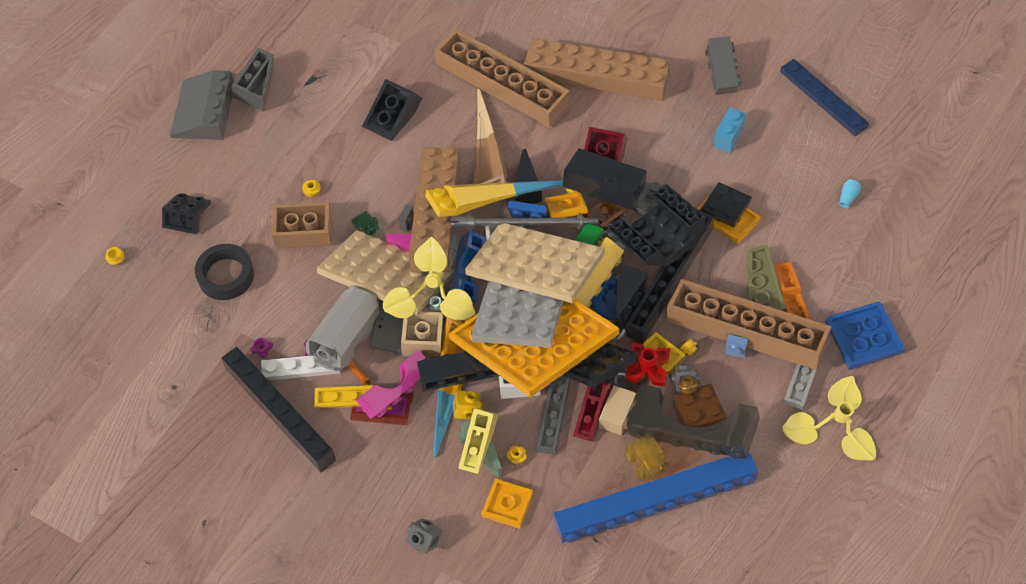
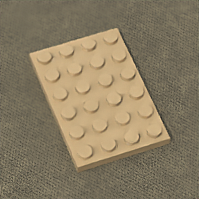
[465,223,605,303]
[317,230,454,315]

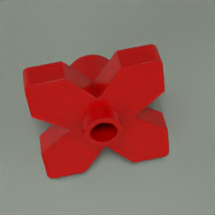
[626,343,670,386]

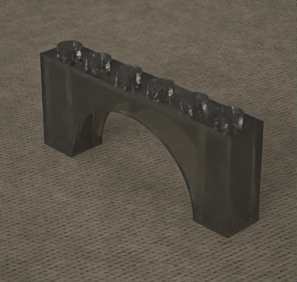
[626,384,760,460]

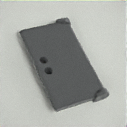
[370,300,404,355]

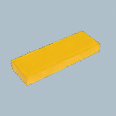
[314,385,373,409]

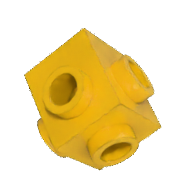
[453,390,484,420]

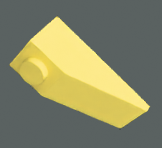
[459,409,498,474]

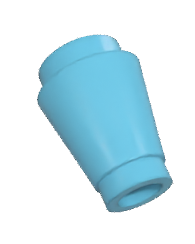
[839,179,861,208]

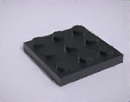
[561,343,639,388]

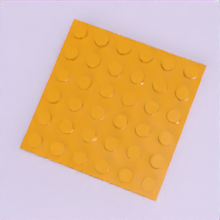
[449,299,619,398]

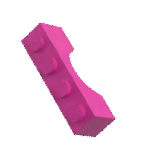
[356,349,425,419]

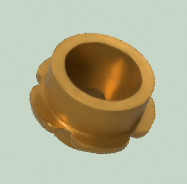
[678,376,698,394]

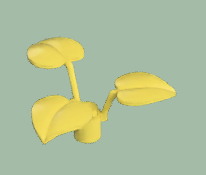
[383,237,476,320]
[782,376,876,461]

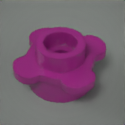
[250,338,273,358]

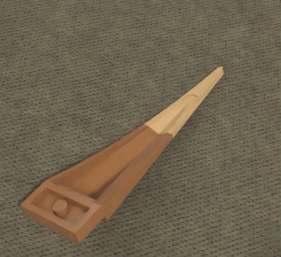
[472,89,509,184]

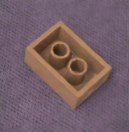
[272,202,332,248]

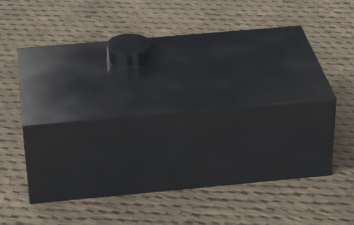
[563,148,647,210]

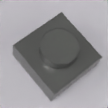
[399,205,414,231]

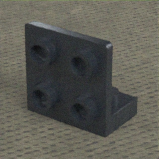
[162,193,211,234]

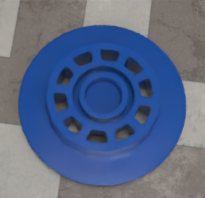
[590,274,617,321]

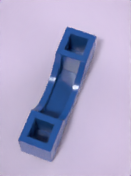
[451,231,486,304]

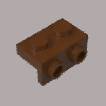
[584,200,627,231]

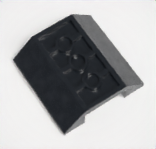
[607,184,707,266]

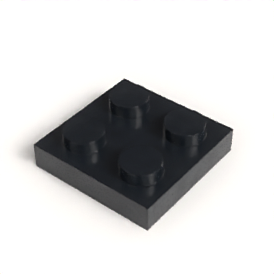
[701,182,752,228]

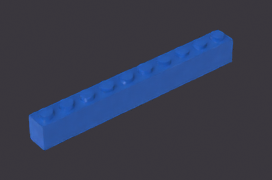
[554,450,758,543]

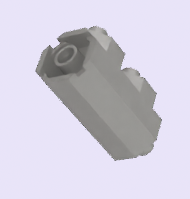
[306,286,379,372]

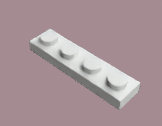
[261,356,340,380]

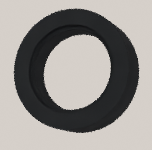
[195,244,254,300]

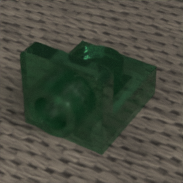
[351,211,379,235]

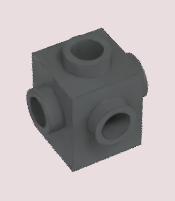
[670,363,700,392]
[405,518,442,554]

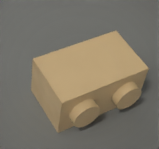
[599,385,638,436]

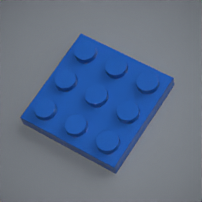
[825,301,905,370]

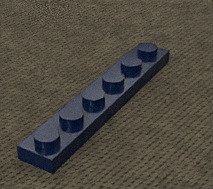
[780,59,869,136]

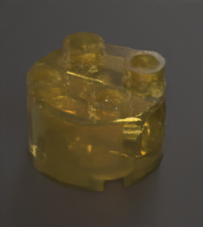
[624,433,669,482]

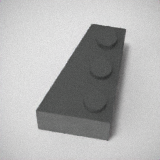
[705,36,741,95]
[232,48,274,112]

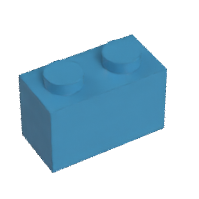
[714,107,746,153]

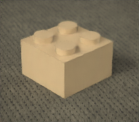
[401,311,444,358]

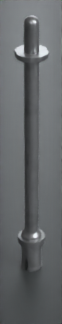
[450,213,599,230]

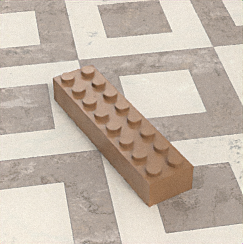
[434,29,570,127]
[524,38,670,101]
[409,147,460,272]
[667,279,831,370]

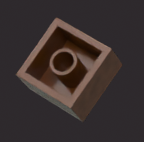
[673,383,726,440]

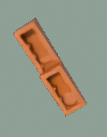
[773,262,811,320]

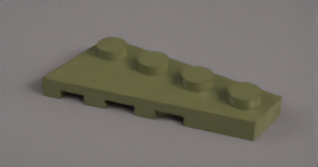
[748,245,786,312]

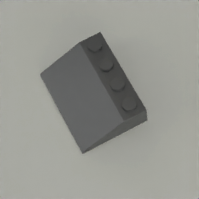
[170,70,234,140]

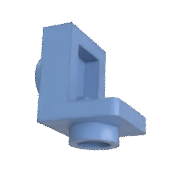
[725,334,748,358]

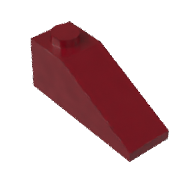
[573,382,613,442]

